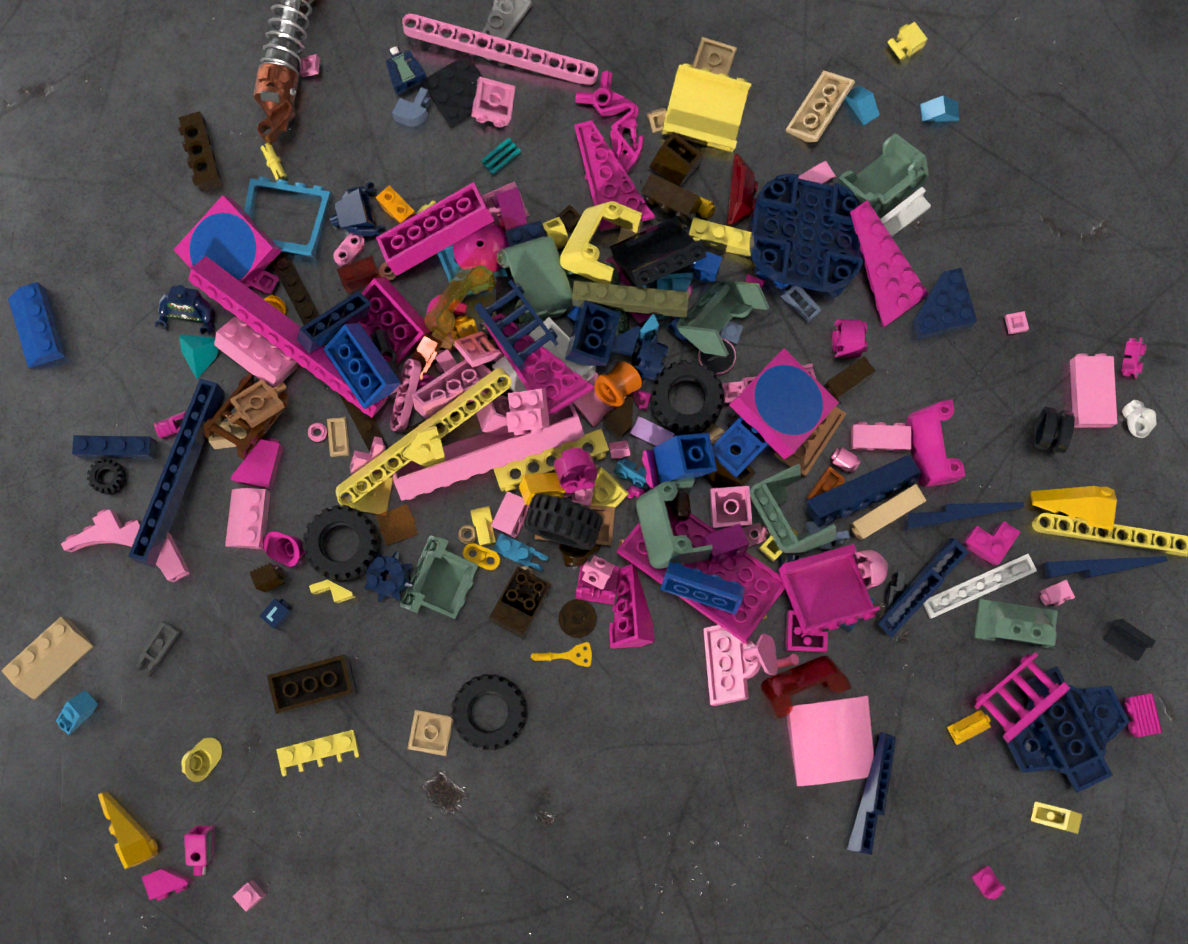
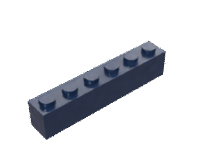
[806,455,921,528]

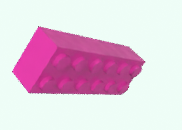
[376,182,495,276]

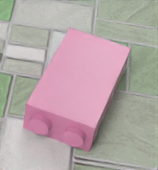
[1070,353,1117,428]

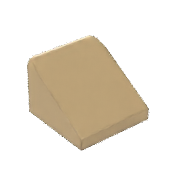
[646,108,667,133]

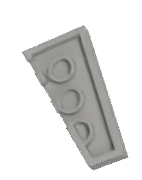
[479,0,532,62]

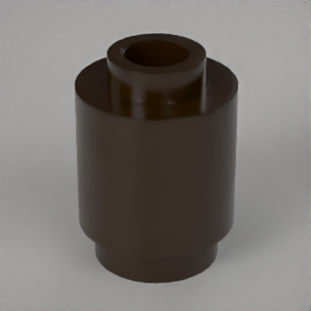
[670,491,691,521]

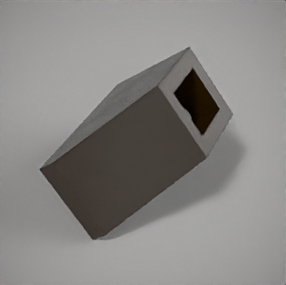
[603,396,633,441]

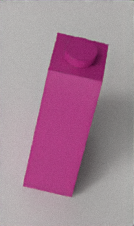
[231,438,283,491]

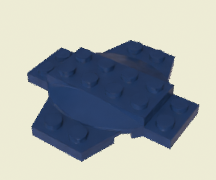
[1005,666,1130,793]

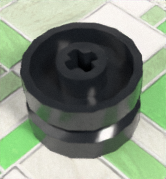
[1034,406,1075,453]

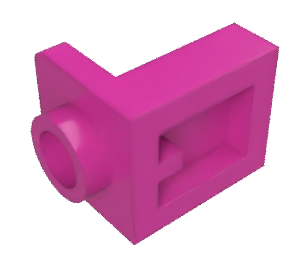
[971,865,1006,900]

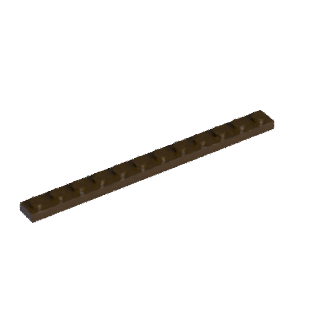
[271,253,389,452]

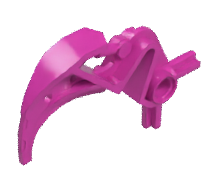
[576,71,644,179]

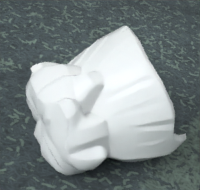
[1122,399,1157,438]

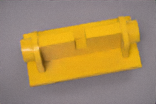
[947,709,991,745]

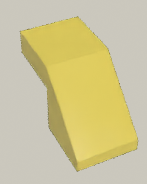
[309,580,356,603]

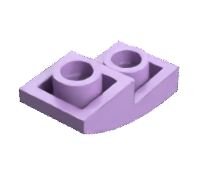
[630,416,674,446]

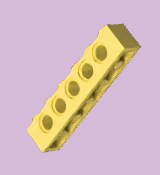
[493,429,609,492]

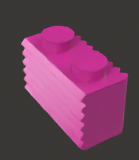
[1123,693,1163,737]

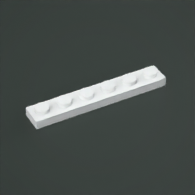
[923,553,1037,619]

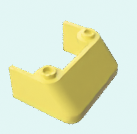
[560,201,642,284]

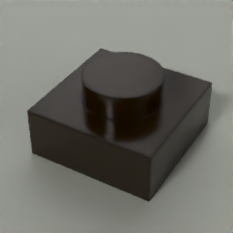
[556,204,581,232]

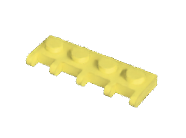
[276,730,360,776]

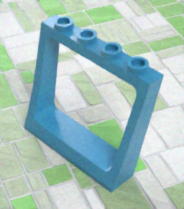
[244,176,332,257]

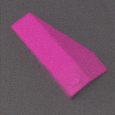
[609,564,654,649]

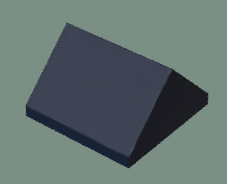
[610,325,640,363]

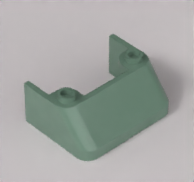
[676,280,770,356]
[750,463,836,553]
[636,477,713,569]

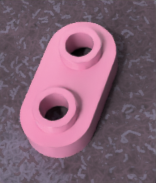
[334,234,365,267]

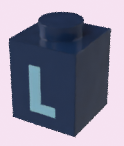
[259,598,293,630]

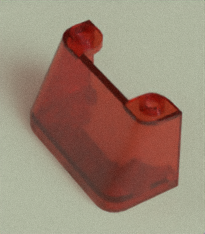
[761,656,852,719]

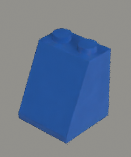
[652,433,717,484]

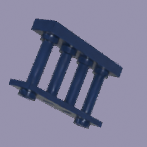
[474,280,558,371]

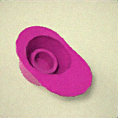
[263,531,306,567]

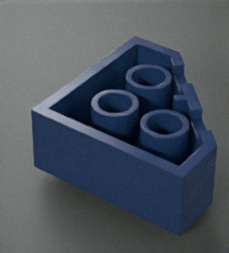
[912,268,977,340]

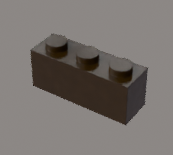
[640,173,703,221]

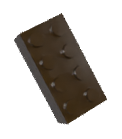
[267,654,356,714]

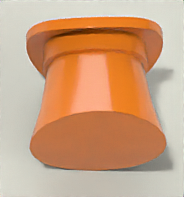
[594,361,642,406]

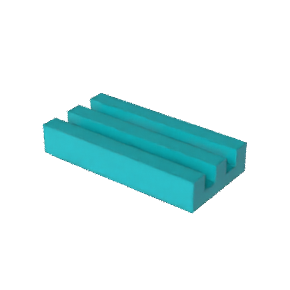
[481,137,521,176]

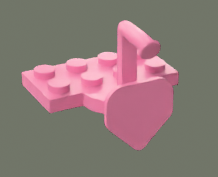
[703,625,799,706]

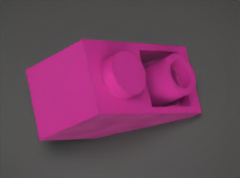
[142,868,192,901]

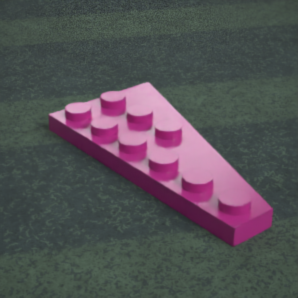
[574,120,655,232]
[850,200,929,327]
[484,313,595,416]

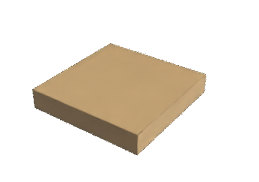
[693,37,737,75]
[407,710,453,756]

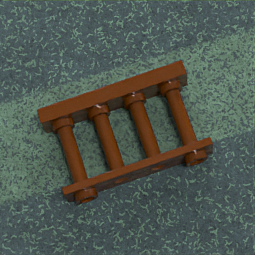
[204,373,289,460]

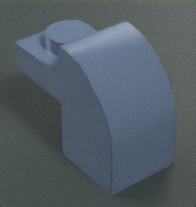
[392,87,431,126]
[804,521,850,552]

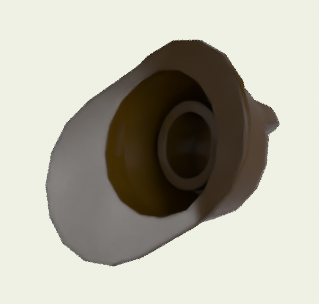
[559,544,601,567]

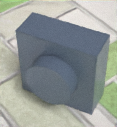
[720,322,743,345]

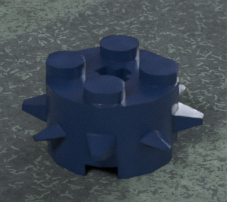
[631,335,668,381]
[364,551,413,602]

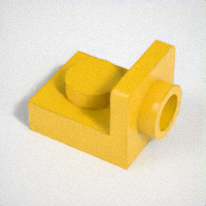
[452,315,478,338]

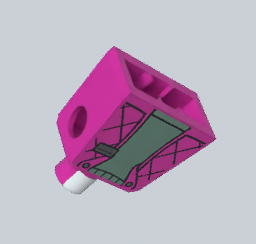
[185,826,215,876]

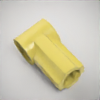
[471,506,496,546]

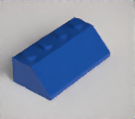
[8,282,66,368]
[323,323,401,409]
[660,562,745,615]

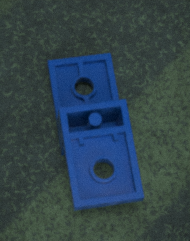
[712,417,769,478]

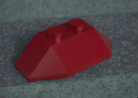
[727,154,758,228]

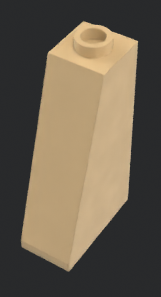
[850,484,927,541]

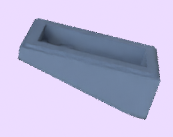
[780,285,821,323]

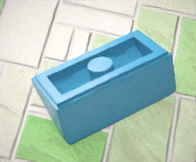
[640,314,659,340]

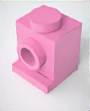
[435,349,457,374]
[742,522,768,548]
[1040,580,1075,606]

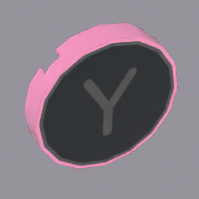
[698,338,736,375]

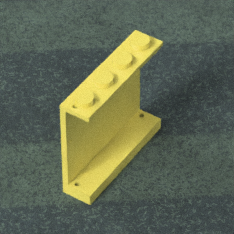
[661,64,751,152]

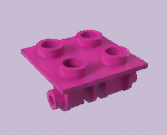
[576,564,619,605]

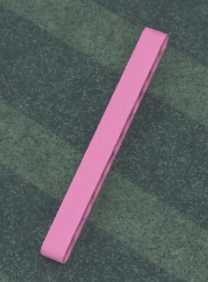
[402,14,598,86]

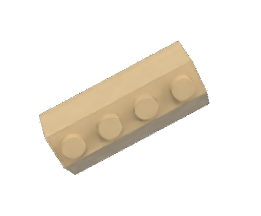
[1,617,94,700]

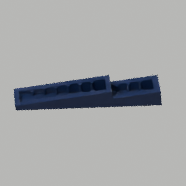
[904,502,1024,531]
[877,538,969,637]
[1043,556,1168,579]
[847,732,896,855]

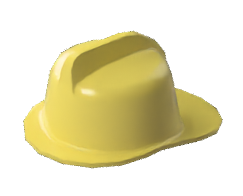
[182,737,222,782]

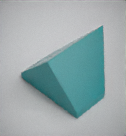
[179,334,219,379]

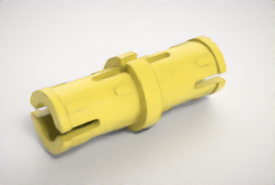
[261,143,287,181]

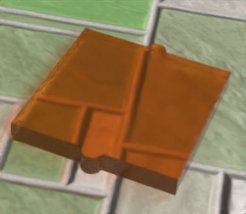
[376,504,418,545]

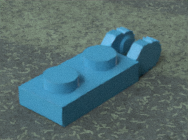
[492,533,549,572]

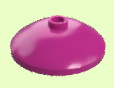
[453,223,509,276]

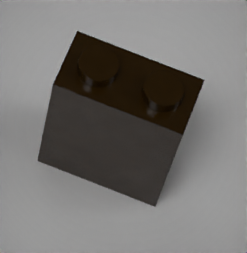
[824,356,875,401]

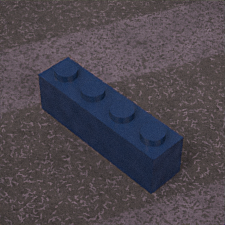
[297,291,371,354]
[72,435,157,459]

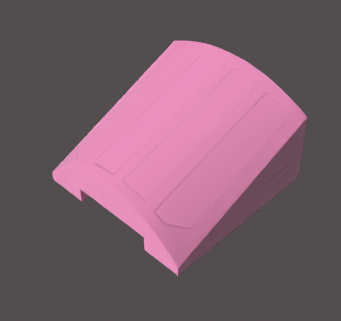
[785,696,874,786]

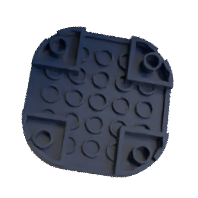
[749,174,863,292]

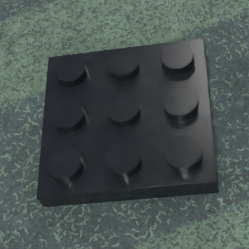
[421,54,483,128]

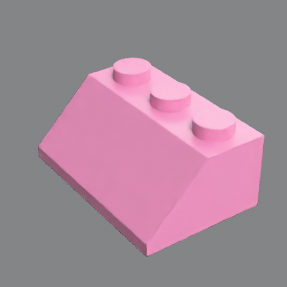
[225,488,271,550]

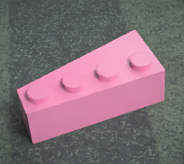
[412,359,491,420]

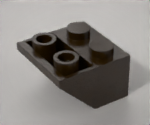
[649,132,703,187]
[703,446,756,488]

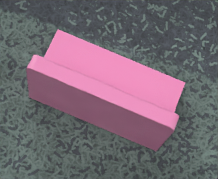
[491,492,529,539]

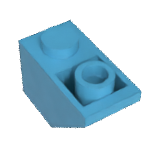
[56,690,98,735]

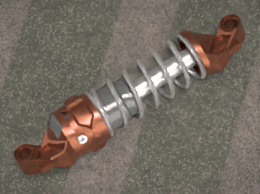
[253,0,313,143]

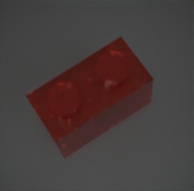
[337,255,381,292]

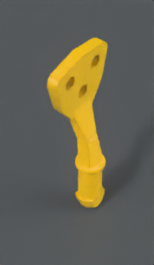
[530,642,592,667]

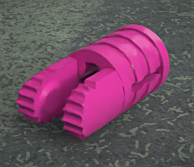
[154,411,186,439]

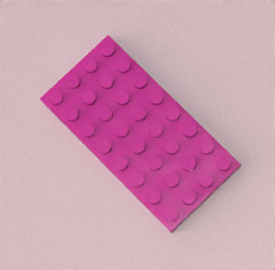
[617,501,785,644]

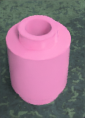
[831,447,861,474]

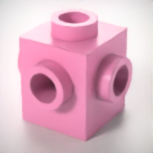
[582,555,615,590]

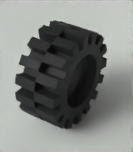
[87,458,126,495]

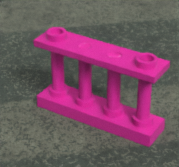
[975,652,1070,743]

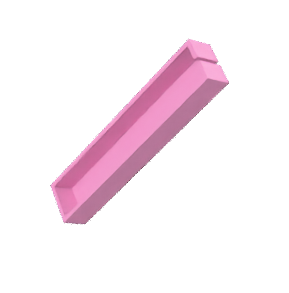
[393,403,585,501]

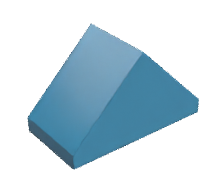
[845,85,880,125]
[920,95,960,123]

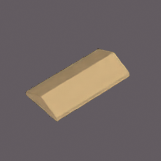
[786,71,855,142]

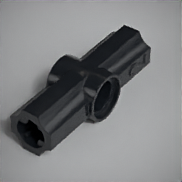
[370,329,403,386]

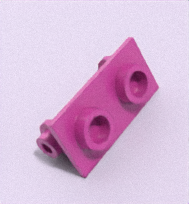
[1121,337,1146,379]

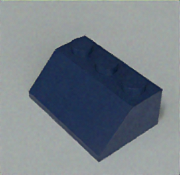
[565,300,621,366]

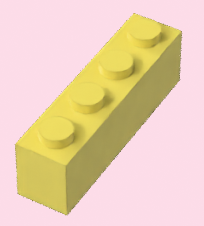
[689,217,752,258]

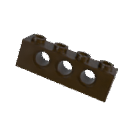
[178,111,223,191]

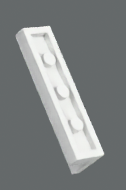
[880,187,931,237]

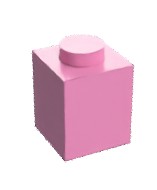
[232,880,266,911]

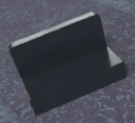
[1104,619,1156,661]

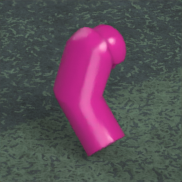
[626,485,646,499]

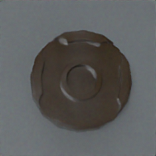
[558,599,597,638]

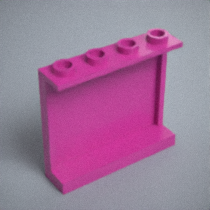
[779,544,880,636]

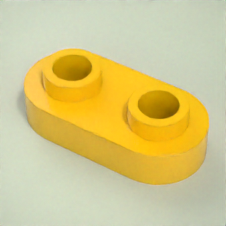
[463,543,500,570]

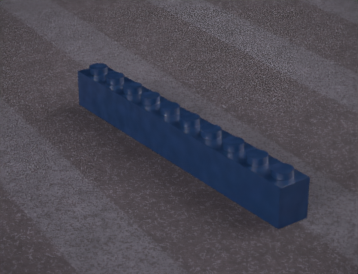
[128,378,224,567]

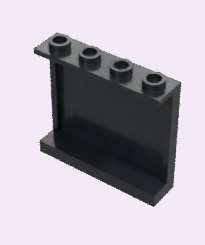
[610,217,707,288]

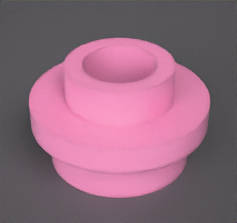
[308,423,327,442]

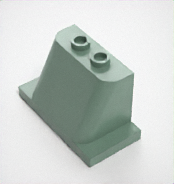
[399,535,478,619]
[974,599,1058,650]

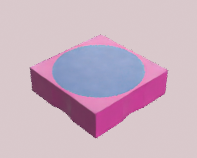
[173,195,282,287]
[729,348,839,459]

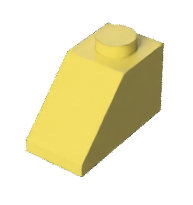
[1031,801,1082,834]

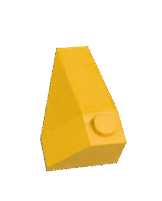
[1031,486,1117,530]
[98,792,158,869]

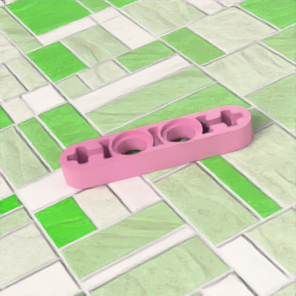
[390,359,421,433]

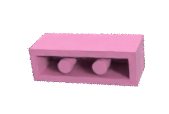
[850,422,911,452]

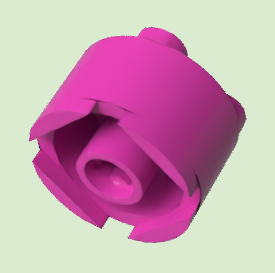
[832,319,868,358]
[554,448,598,493]

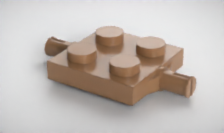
[227,379,287,428]

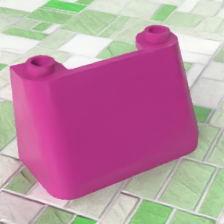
[906,400,965,487]

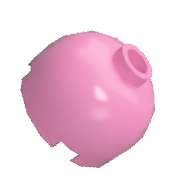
[854,550,888,590]

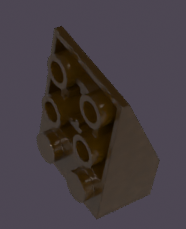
[489,566,552,639]

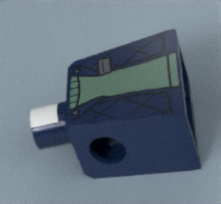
[386,46,427,95]

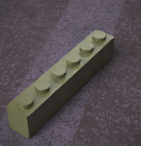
[572,281,689,318]

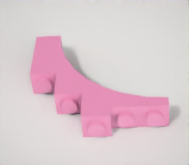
[61,509,190,582]

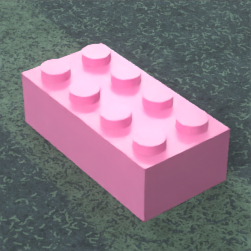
[214,316,299,388]

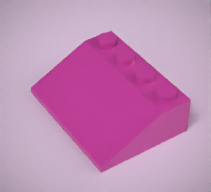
[358,277,433,366]

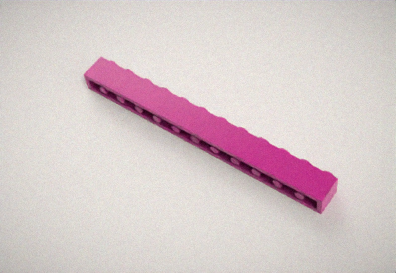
[188,256,388,418]

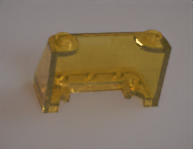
[424,265,496,345]

